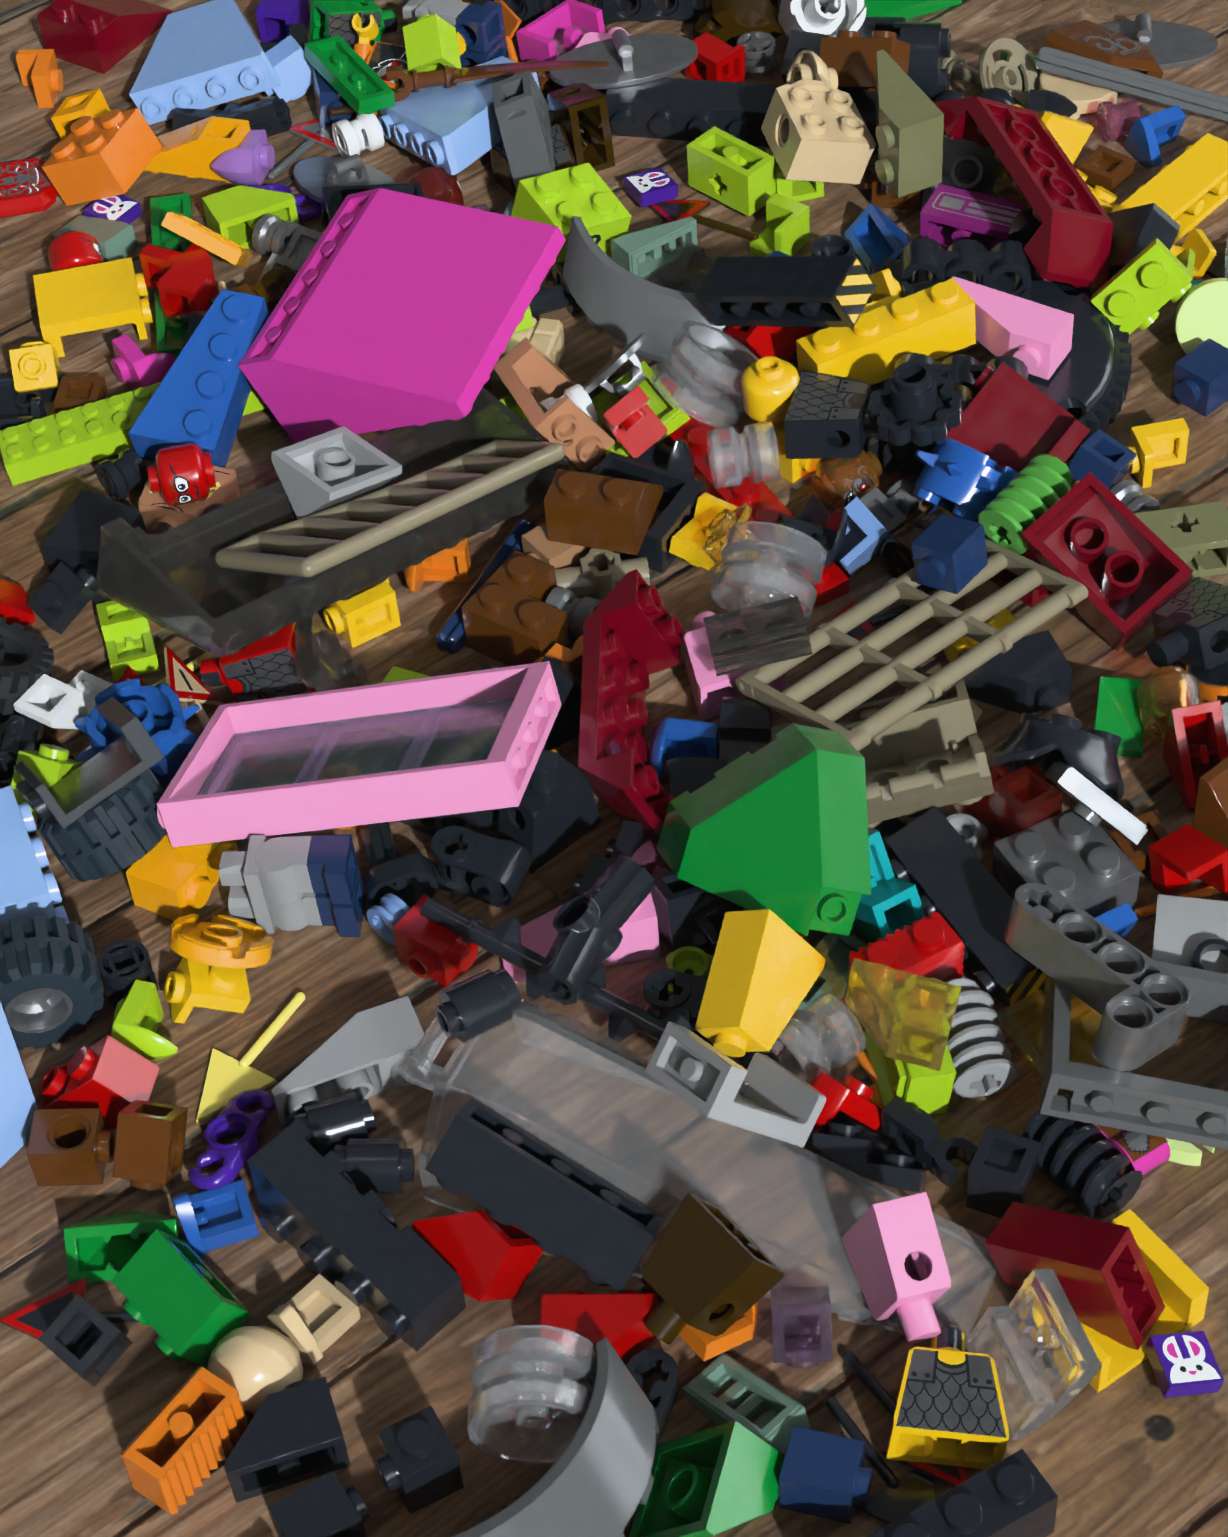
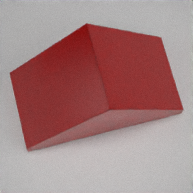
[1163,700,1228,809]

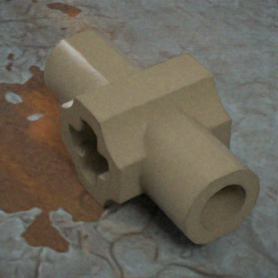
[555,548,650,601]

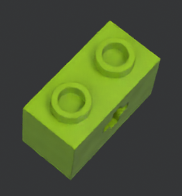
[687,126,776,217]

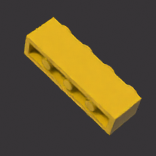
[1111,133,1228,245]
[796,278,976,386]

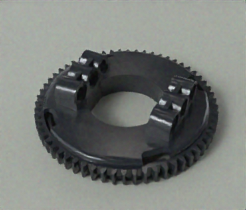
[794,238,1132,478]

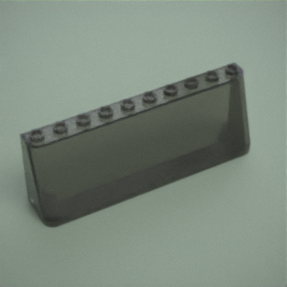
[97,387,569,657]

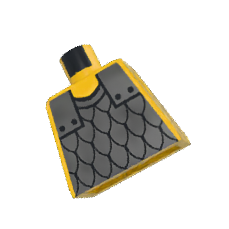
[886,1327,1009,1470]

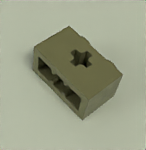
[1134,501,1228,579]

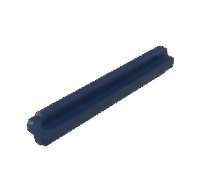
[436,519,538,654]

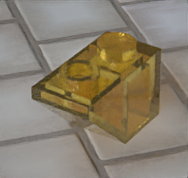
[844,958,962,1071]

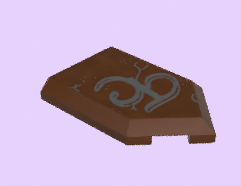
[1044,20,1163,78]

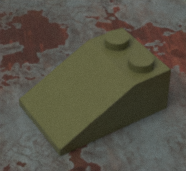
[875,49,944,198]

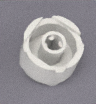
[778,0,866,38]

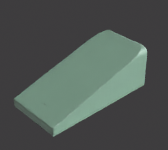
[51,215,137,262]

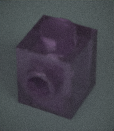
[770,1286,833,1368]

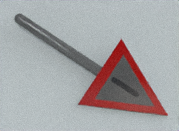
[267,119,337,180]

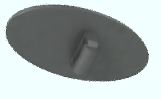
[1100,13,1218,70]
[550,29,698,89]
[293,154,397,204]
[583,332,649,399]

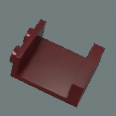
[947,361,1091,472]

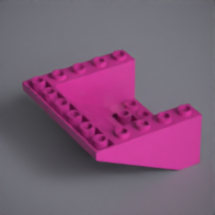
[238,188,566,444]

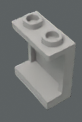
[645,1021,826,1148]

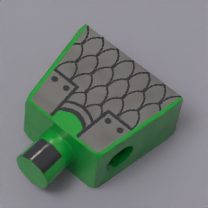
[310,0,398,49]

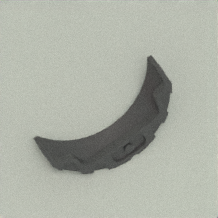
[562,216,746,368]
[451,1337,659,1537]

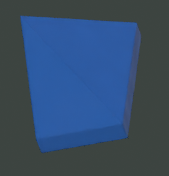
[844,203,913,271]

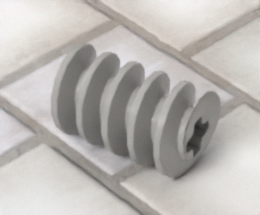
[930,978,1018,1098]

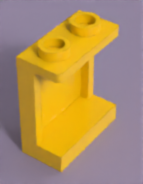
[33,257,153,357]

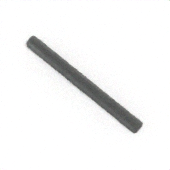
[1036,46,1228,123]

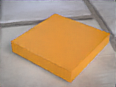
[161,211,253,267]

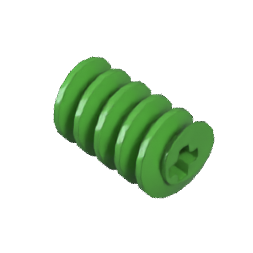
[977,454,1073,555]

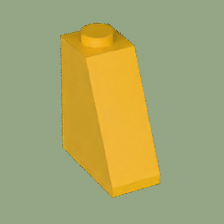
[695,909,826,1057]

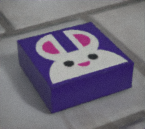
[624,167,678,207]
[83,194,142,224]
[1144,1331,1224,1398]

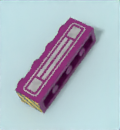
[920,184,1029,250]

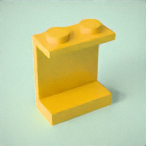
[1021,1209,1209,1393]

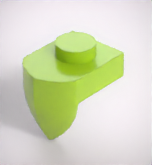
[111,979,178,1062]

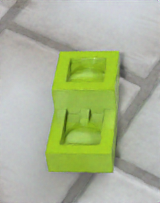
[96,594,160,681]

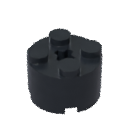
[893,22,951,102]

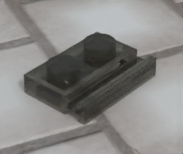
[703,596,812,676]

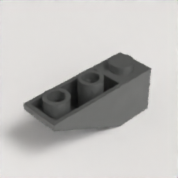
[492,70,555,192]

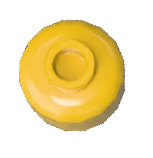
[741,356,800,426]

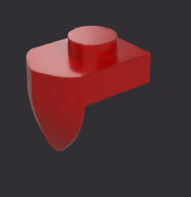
[808,1067,883,1134]

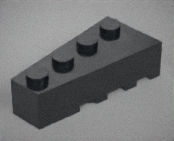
[248,1118,466,1352]

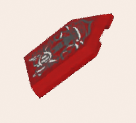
[0,158,59,218]

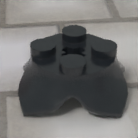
[992,713,1124,804]

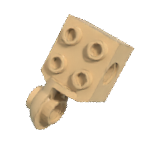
[761,50,876,184]

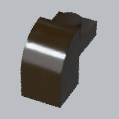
[693,0,782,42]

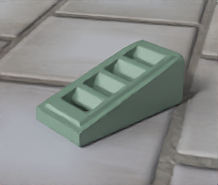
[611,216,698,280]
[682,1352,811,1455]

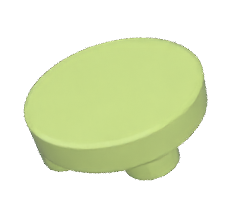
[1175,278,1228,354]

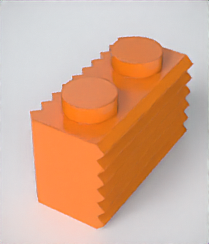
[119,1367,248,1515]

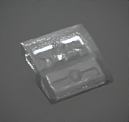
[966,1268,1102,1440]

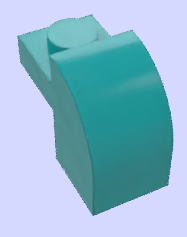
[852,827,926,944]

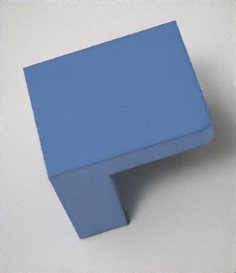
[835,497,890,577]

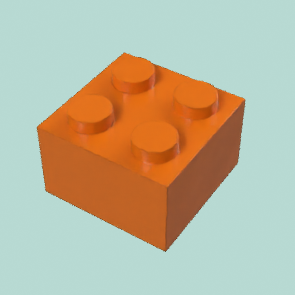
[42,108,162,206]

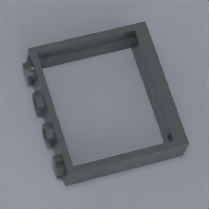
[1040,960,1228,1150]

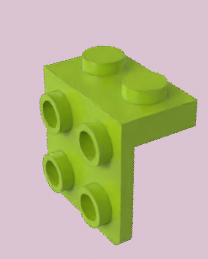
[1091,238,1195,335]

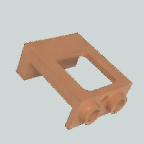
[494,337,616,471]

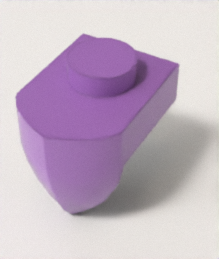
[211,130,275,185]

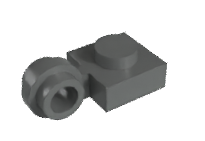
[859,478,923,535]

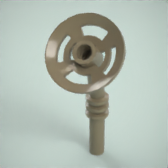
[943,38,1039,107]

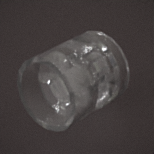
[707,421,780,489]
[765,994,866,1083]

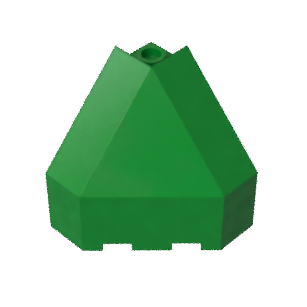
[656,723,871,936]

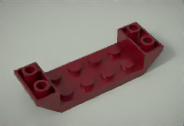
[934,96,1113,290]
[578,569,684,843]

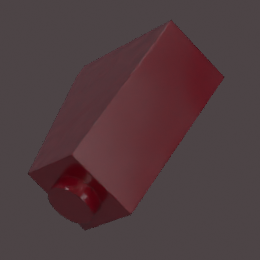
[985,1202,1165,1350]

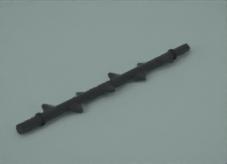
[420,897,893,1160]

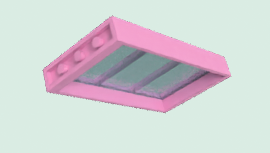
[157,661,562,847]

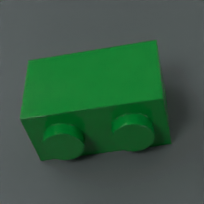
[112,1229,252,1366]

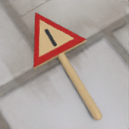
[164,646,237,773]

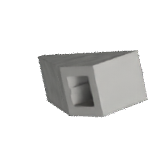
[272,996,434,1127]

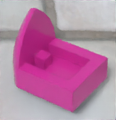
[111,333,178,390]

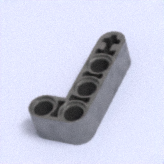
[1004,883,1191,1071]

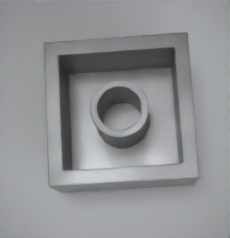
[992,809,1140,918]

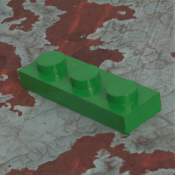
[305,35,395,115]

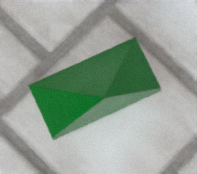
[1094,675,1150,758]
[64,1210,179,1284]

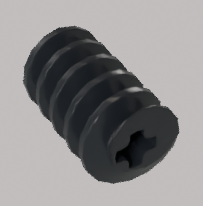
[1022,1095,1143,1219]

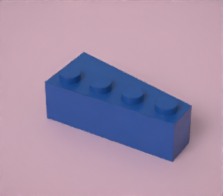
[128,289,269,468]

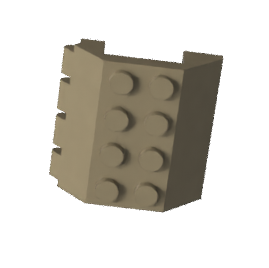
[771,679,994,828]

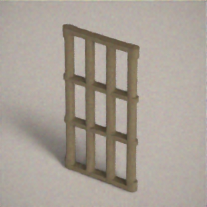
[735,538,1088,752]

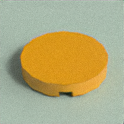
[168,914,274,969]

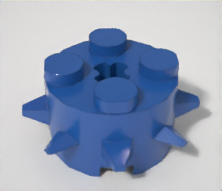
[912,438,1019,523]
[74,679,200,784]

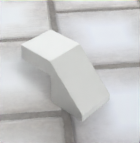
[13,670,113,729]

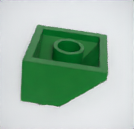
[629,1420,785,1537]

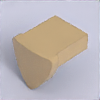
[267,1274,361,1366]

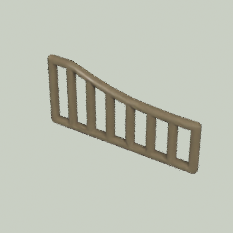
[215,440,565,578]

